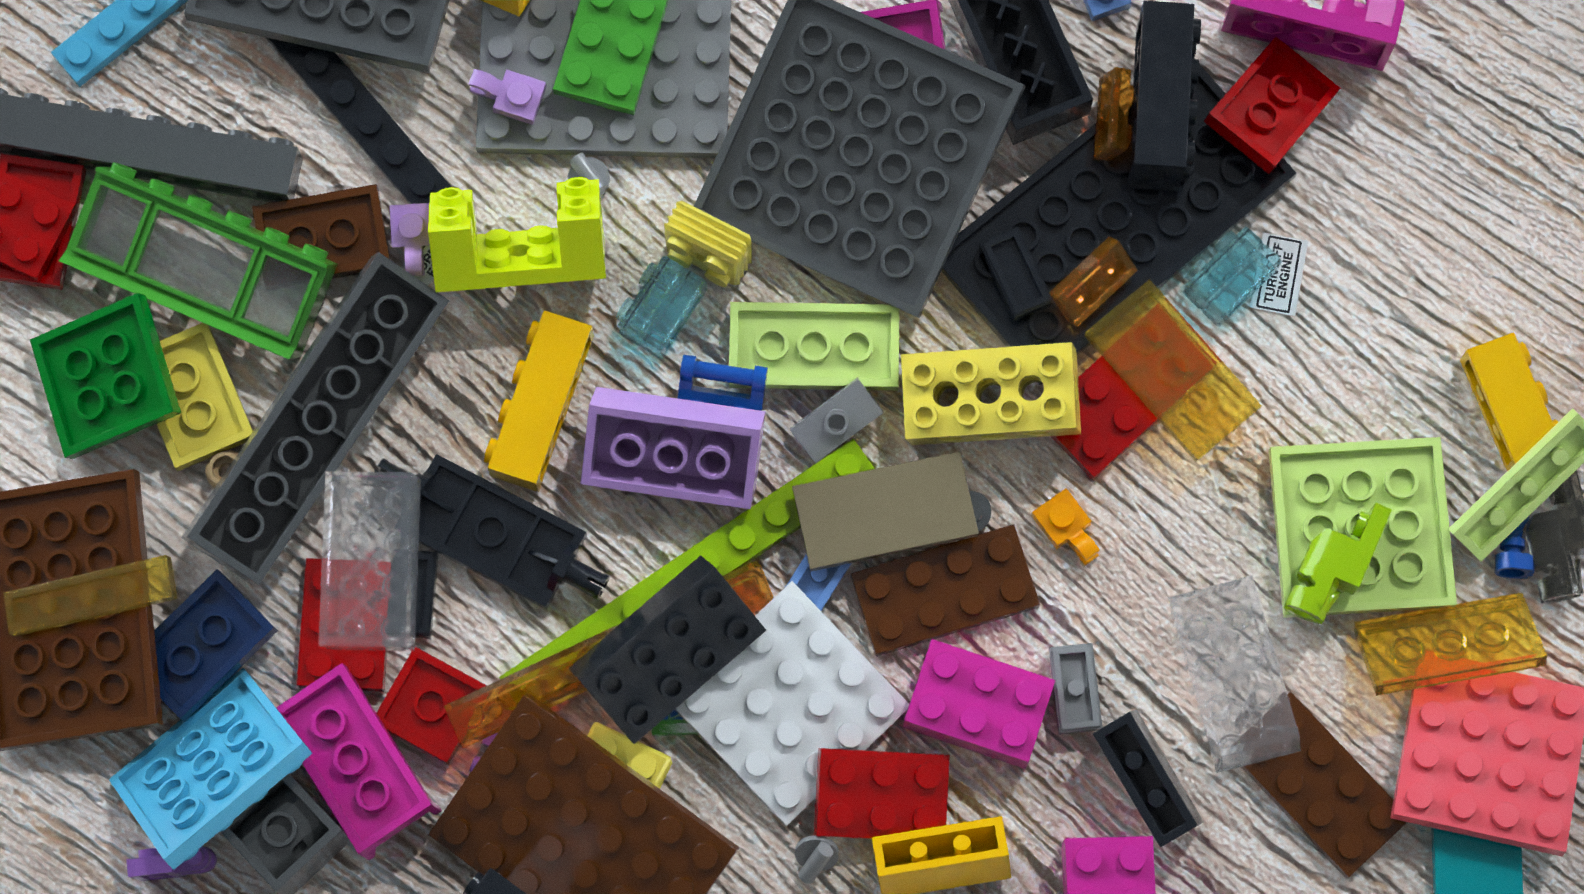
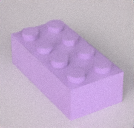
[581,387,766,509]

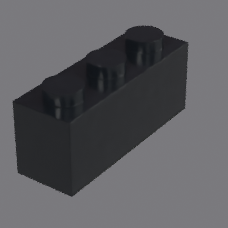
[1093,710,1204,847]

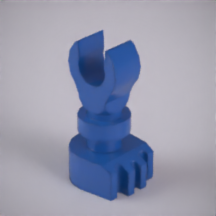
[1494,515,1535,579]

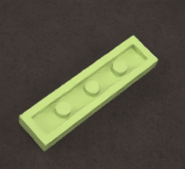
[1448,409,1584,562]

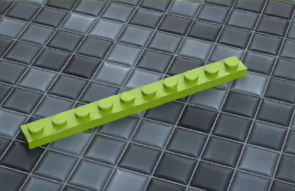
[499,438,875,704]

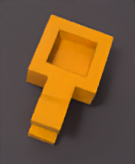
[1031,488,1100,566]

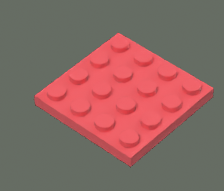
[1390,652,1584,857]

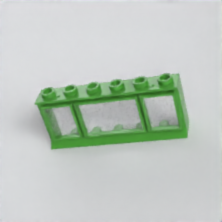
[59,162,338,359]

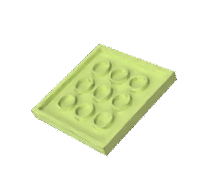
[1268,437,1457,618]

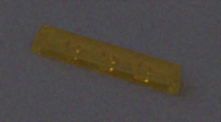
[3,555,177,636]

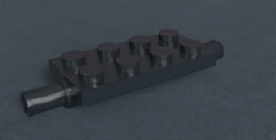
[371,454,610,610]

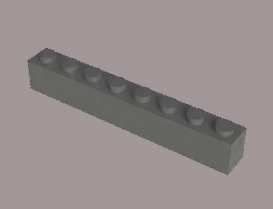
[0,88,303,203]

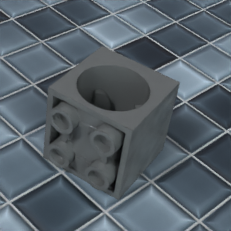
[221,774,350,894]

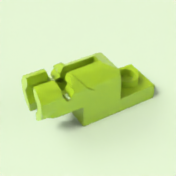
[1284,503,1392,624]

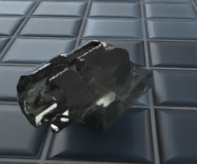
[1525,470,1584,604]

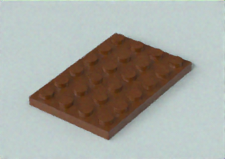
[0,469,163,751]
[428,693,740,894]

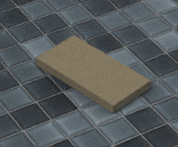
[792,451,979,572]

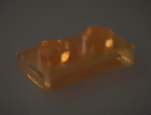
[1094,67,1134,161]
[1049,236,1137,327]

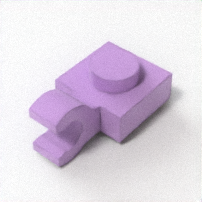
[469,69,547,125]
[389,203,430,276]

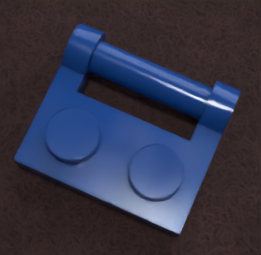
[677,355,768,411]

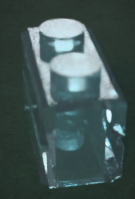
[1183,226,1282,327]
[616,256,707,359]

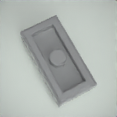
[790,377,883,464]
[1049,643,1103,735]

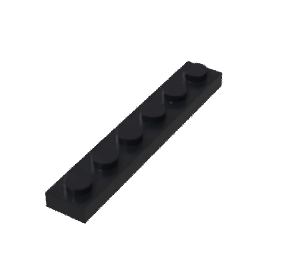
[265,37,452,204]

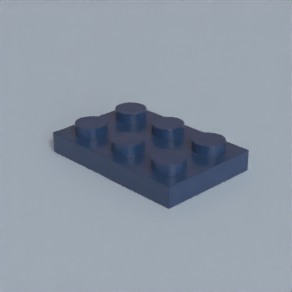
[154,569,278,722]

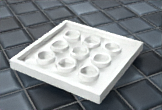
[675,581,909,826]

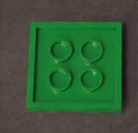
[30,293,181,459]

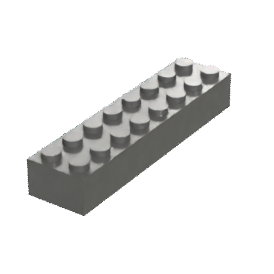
[181,252,449,585]

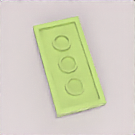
[729,302,899,391]

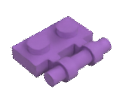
[126,846,217,881]

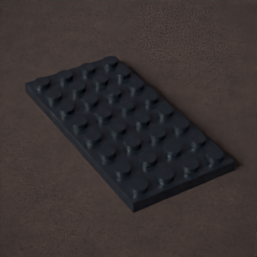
[941,58,1297,385]

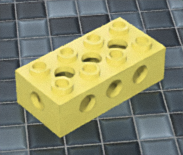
[901,342,1081,446]

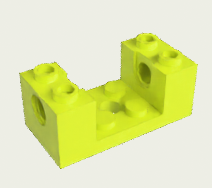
[428,177,606,293]

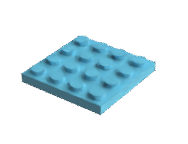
[109,668,313,870]

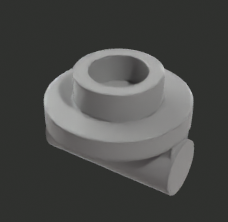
[568,153,610,196]
[795,835,839,884]

